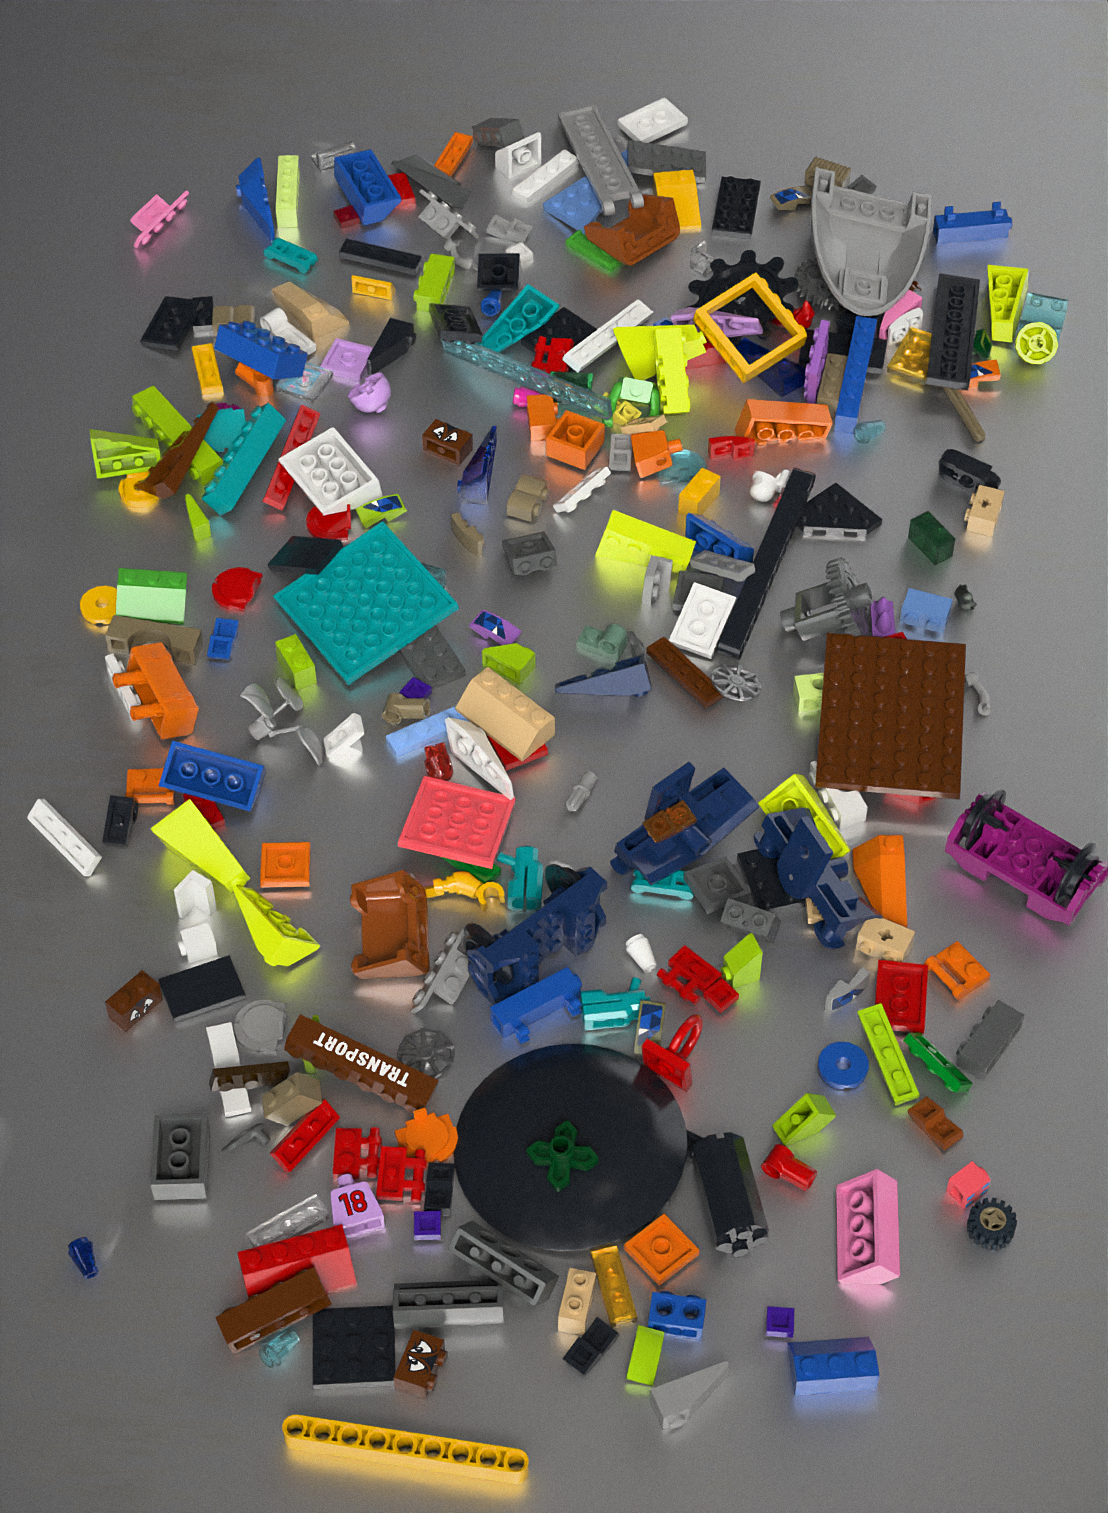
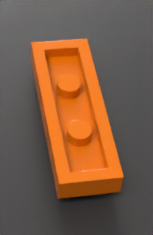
[434,132,473,177]

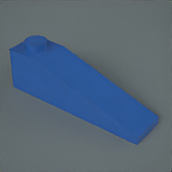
[236,158,275,242]

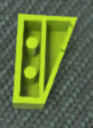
[89,429,161,479]

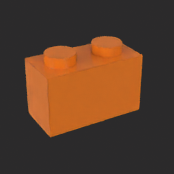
[527,394,559,441]

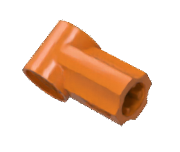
[235,362,274,397]

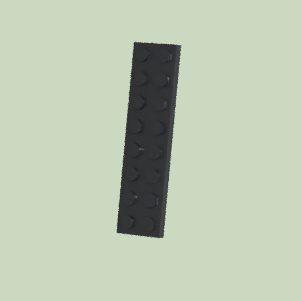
[926,273,980,391]

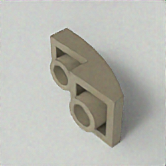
[451,512,485,557]

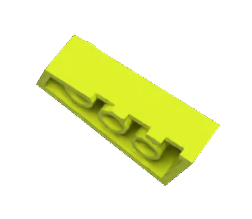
[988,265,1028,342]
[653,327,690,416]

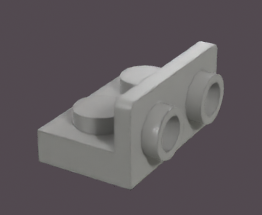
[642,555,673,606]

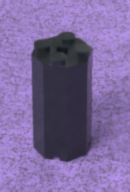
[691,1132,769,1257]

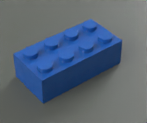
[214,321,308,379]

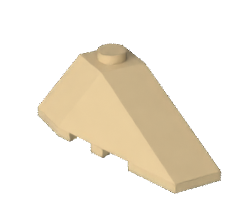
[272,281,349,340]

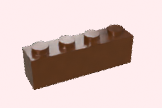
[215,1267,332,1355]

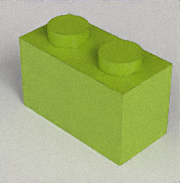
[275,634,317,691]

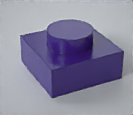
[399,677,432,698]
[414,1211,441,1240]
[766,1306,795,1338]

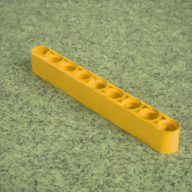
[282,1415,529,1484]

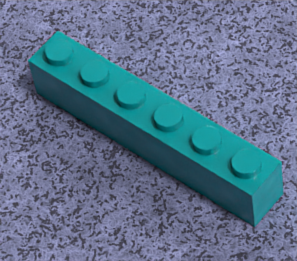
[201,403,286,516]

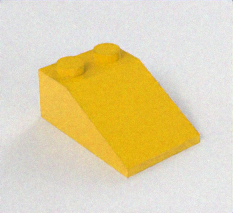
[653,170,701,230]

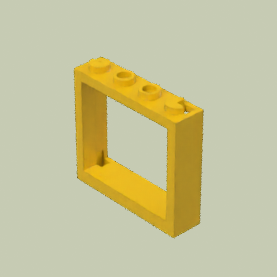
[693,273,807,383]

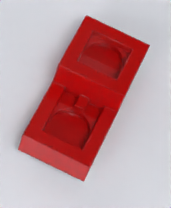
[708,436,755,461]

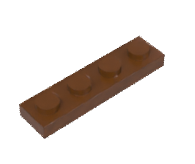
[646,637,724,709]

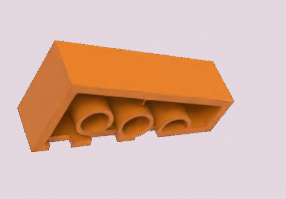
[734,399,833,446]

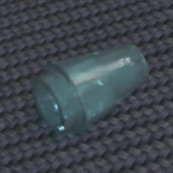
[853,420,886,443]
[258,1329,299,1368]

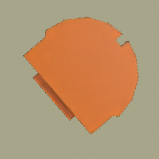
[394,1107,458,1167]

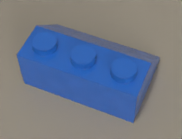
[685,513,754,563]
[787,1337,880,1396]

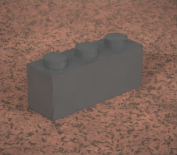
[472,118,525,147]
[956,1000,1025,1081]

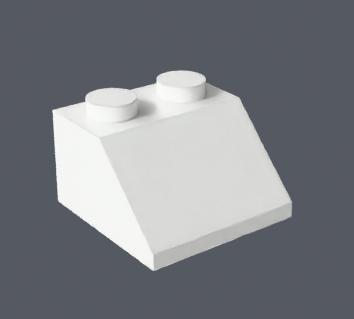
[495,132,541,180]

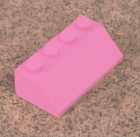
[836,1169,900,1284]

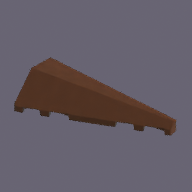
[135,402,219,499]

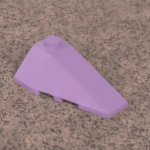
[671,307,763,337]

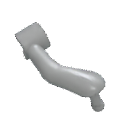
[444,237,478,271]
[964,672,991,716]

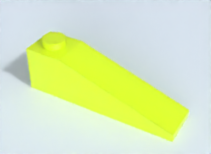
[758,774,851,858]
[233,885,320,966]

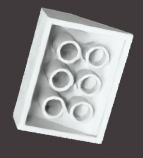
[278,427,383,515]

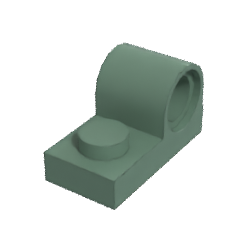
[577,624,628,661]

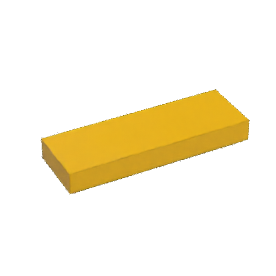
[192,343,223,395]

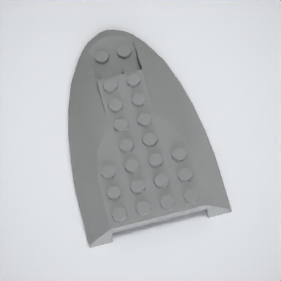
[811,167,932,316]

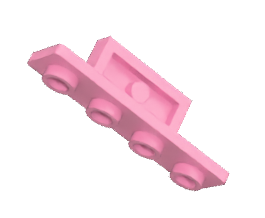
[130,190,189,248]

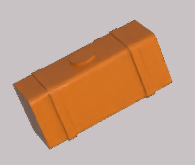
[112,642,199,739]

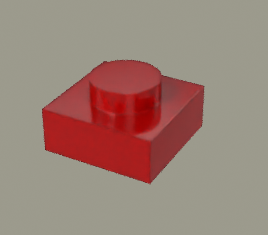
[703,978,739,1013]

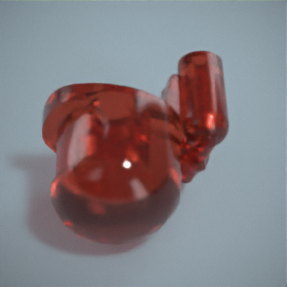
[424,742,454,781]

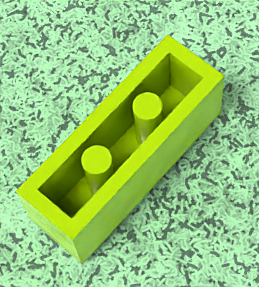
[413,254,455,312]

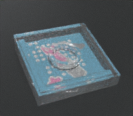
[276,362,333,404]

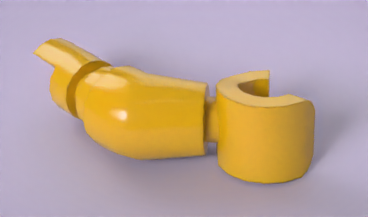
[424,871,505,912]

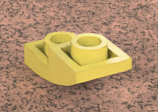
[592,392,642,426]

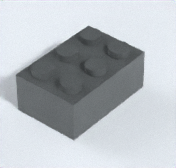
[150,1113,210,1200]

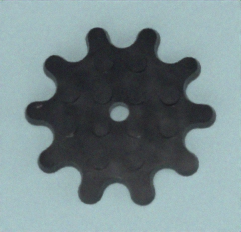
[686,250,799,348]

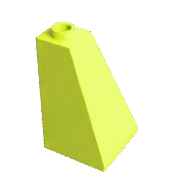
[613,325,707,381]
[151,799,251,893]

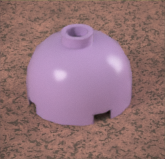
[348,372,391,413]

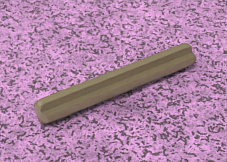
[943,387,986,442]

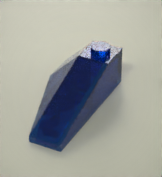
[736,338,806,398]
[457,426,497,504]

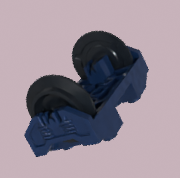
[463,864,607,1005]

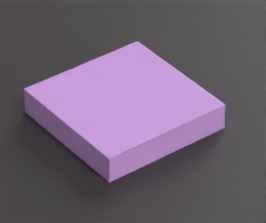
[320,338,374,382]

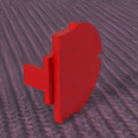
[306,504,351,541]
[212,567,263,612]

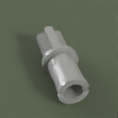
[565,771,598,812]

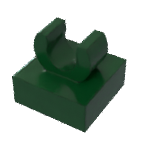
[973,329,992,360]

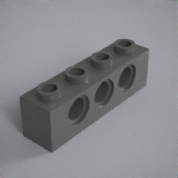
[448,1220,559,1306]

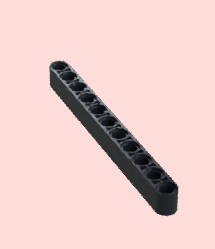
[717,467,816,660]

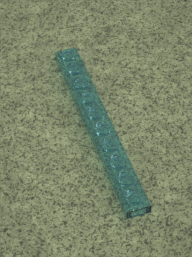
[442,340,613,421]

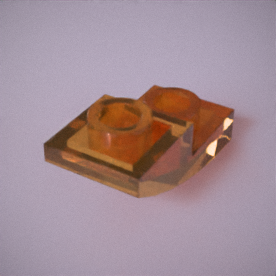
[642,800,697,843]

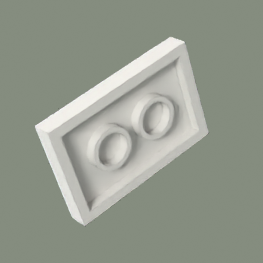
[618,97,688,143]
[669,582,736,659]

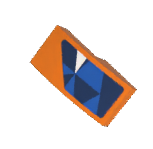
[969,359,1001,388]

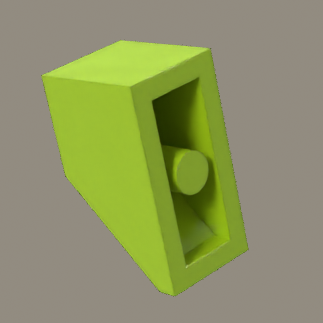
[482,643,535,685]
[720,933,763,989]
[772,1093,837,1146]

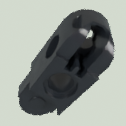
[939,449,1001,493]

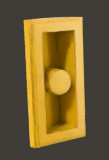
[351,275,395,300]

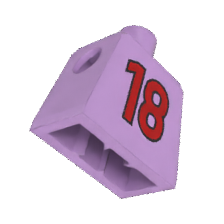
[330,1174,385,1238]

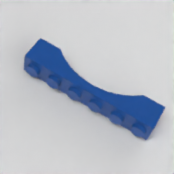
[834,316,877,434]

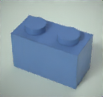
[900,588,953,633]

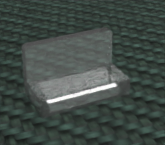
[311,141,356,172]

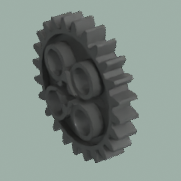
[794,257,846,310]

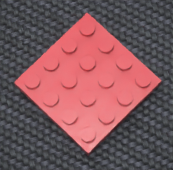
[398,776,516,869]

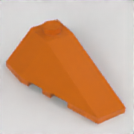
[852,835,907,928]

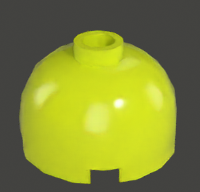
[1015,322,1058,365]

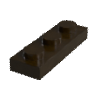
[209,1061,290,1092]

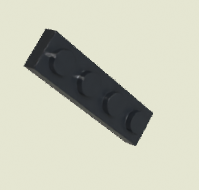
[339,239,423,275]

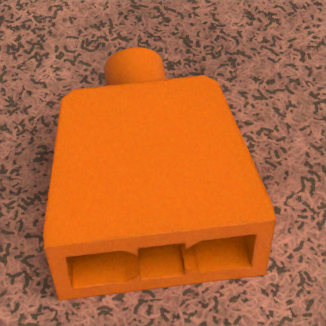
[631,430,683,478]

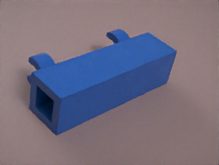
[933,201,1013,244]
[490,967,582,1045]

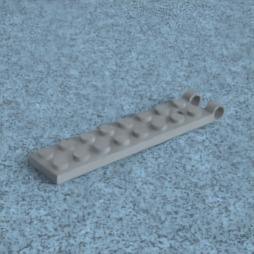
[558,104,644,216]

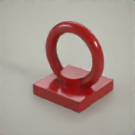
[641,1014,703,1093]

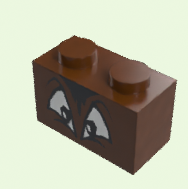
[422,419,473,466]
[105,970,163,1032]
[394,1330,448,1400]

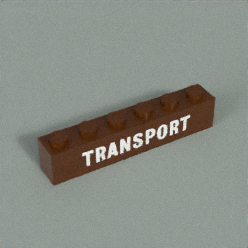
[284,1014,439,1114]

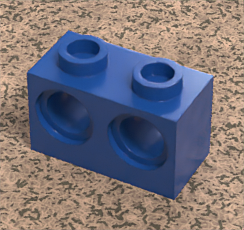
[648,1291,707,1341]

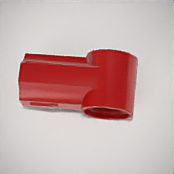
[761,1144,817,1192]

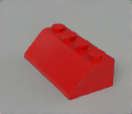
[237,1224,357,1298]

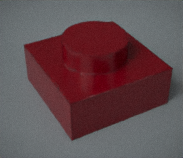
[333,205,360,229]

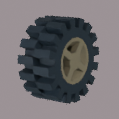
[967,1197,1017,1250]

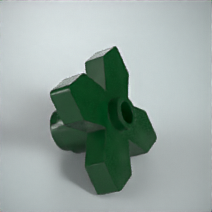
[526,1120,599,1192]

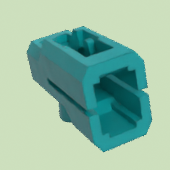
[497,846,543,911]
[580,977,651,1030]

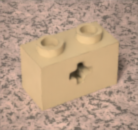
[964,485,1005,537]
[856,918,916,962]
[558,1268,596,1336]

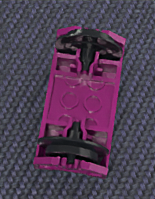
[945,789,1108,926]

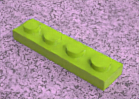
[857,1003,920,1106]

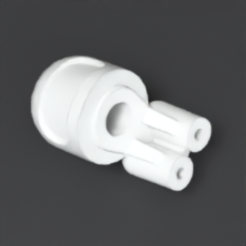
[750,470,791,502]

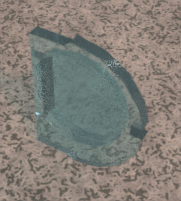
[656,450,707,484]

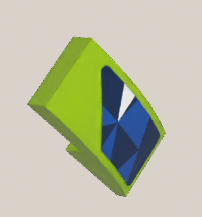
[356,494,407,528]

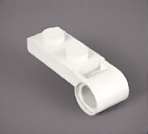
[260,308,316,356]

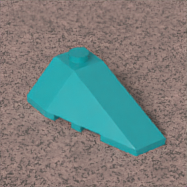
[475,284,560,358]

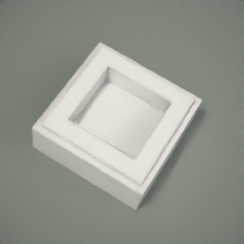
[505,242,533,264]

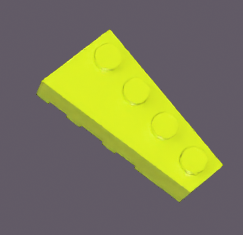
[595,510,696,573]

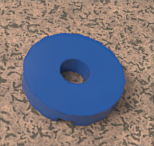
[818,1042,869,1090]

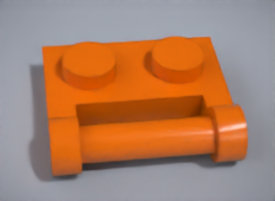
[125,768,175,805]
[924,941,991,1000]

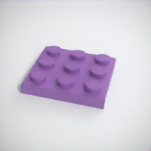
[804,320,830,404]

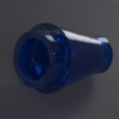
[68,1237,99,1279]

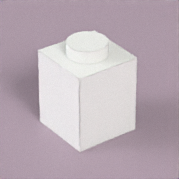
[178,922,218,964]

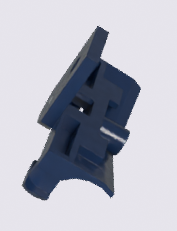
[610,762,759,886]
[753,808,883,949]

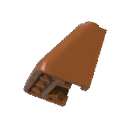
[584,194,680,266]
[350,870,430,979]

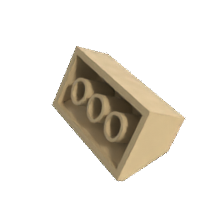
[455,667,555,762]

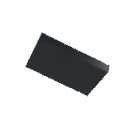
[140,296,203,351]
[267,536,343,575]
[158,955,246,1023]

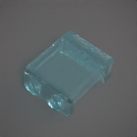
[1017,292,1069,344]

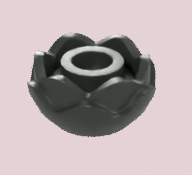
[954,584,977,611]

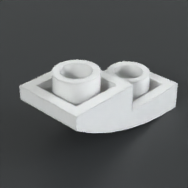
[887,307,923,345]

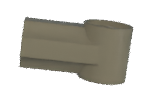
[381,693,431,724]

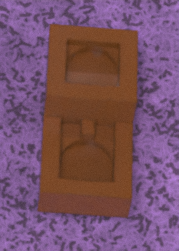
[907,1096,963,1151]

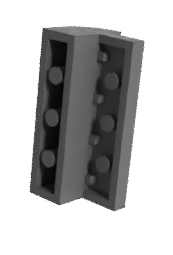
[393,1280,504,1329]

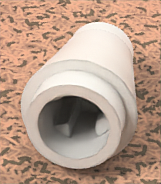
[625,934,657,973]

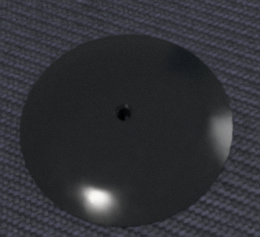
[453,1044,687,1251]

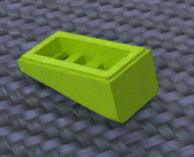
[185,494,211,542]

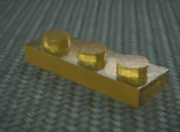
[591,1246,637,1328]

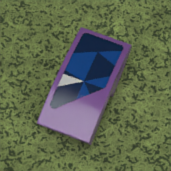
[469,609,522,645]

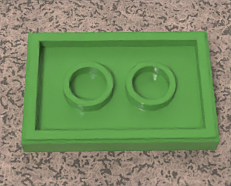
[566,221,621,272]

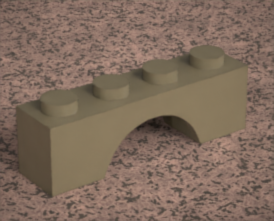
[105,615,203,665]

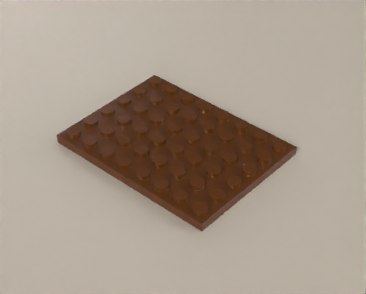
[815,633,966,800]

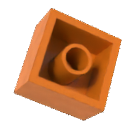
[546,410,605,470]

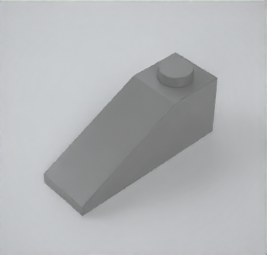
[650,1360,729,1429]

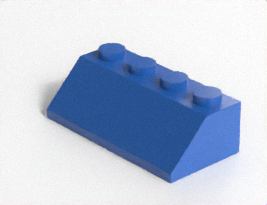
[334,149,402,225]
[158,740,267,812]

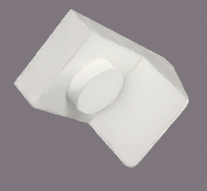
[323,713,364,758]

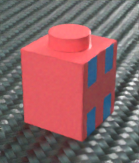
[946,1161,991,1210]

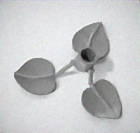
[240,676,324,766]

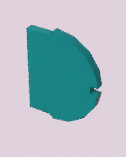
[197,408,246,453]

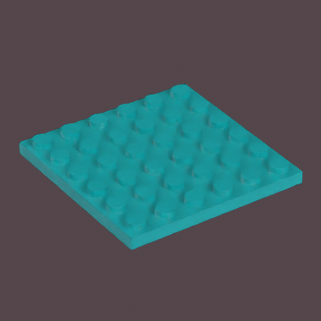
[273,521,459,685]

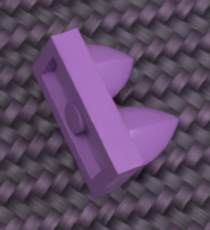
[870,596,895,637]

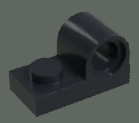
[102,795,138,847]

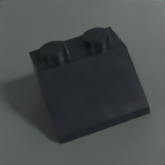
[477,253,521,291]

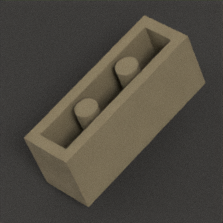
[817,353,848,419]

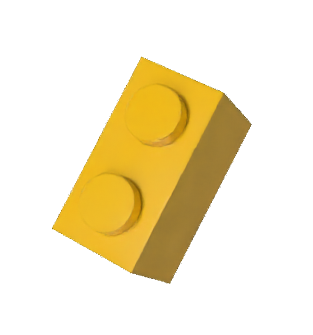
[678,468,721,516]

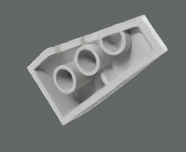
[445,717,514,800]

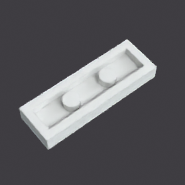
[552,466,611,513]
[104,654,141,720]

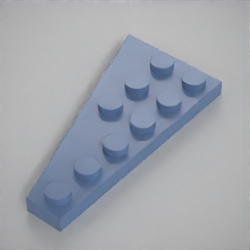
[543,149,634,235]

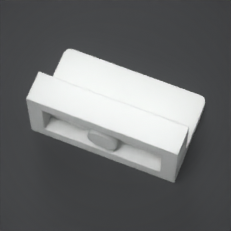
[174,870,217,919]

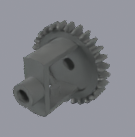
[780,557,874,641]

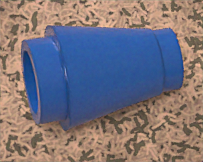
[481,291,502,316]

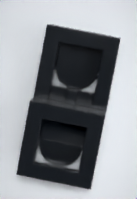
[424,1162,455,1216]
[562,1317,620,1376]

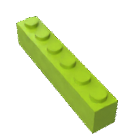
[131,385,223,486]

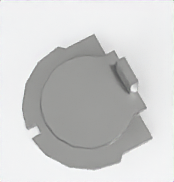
[234,999,287,1053]

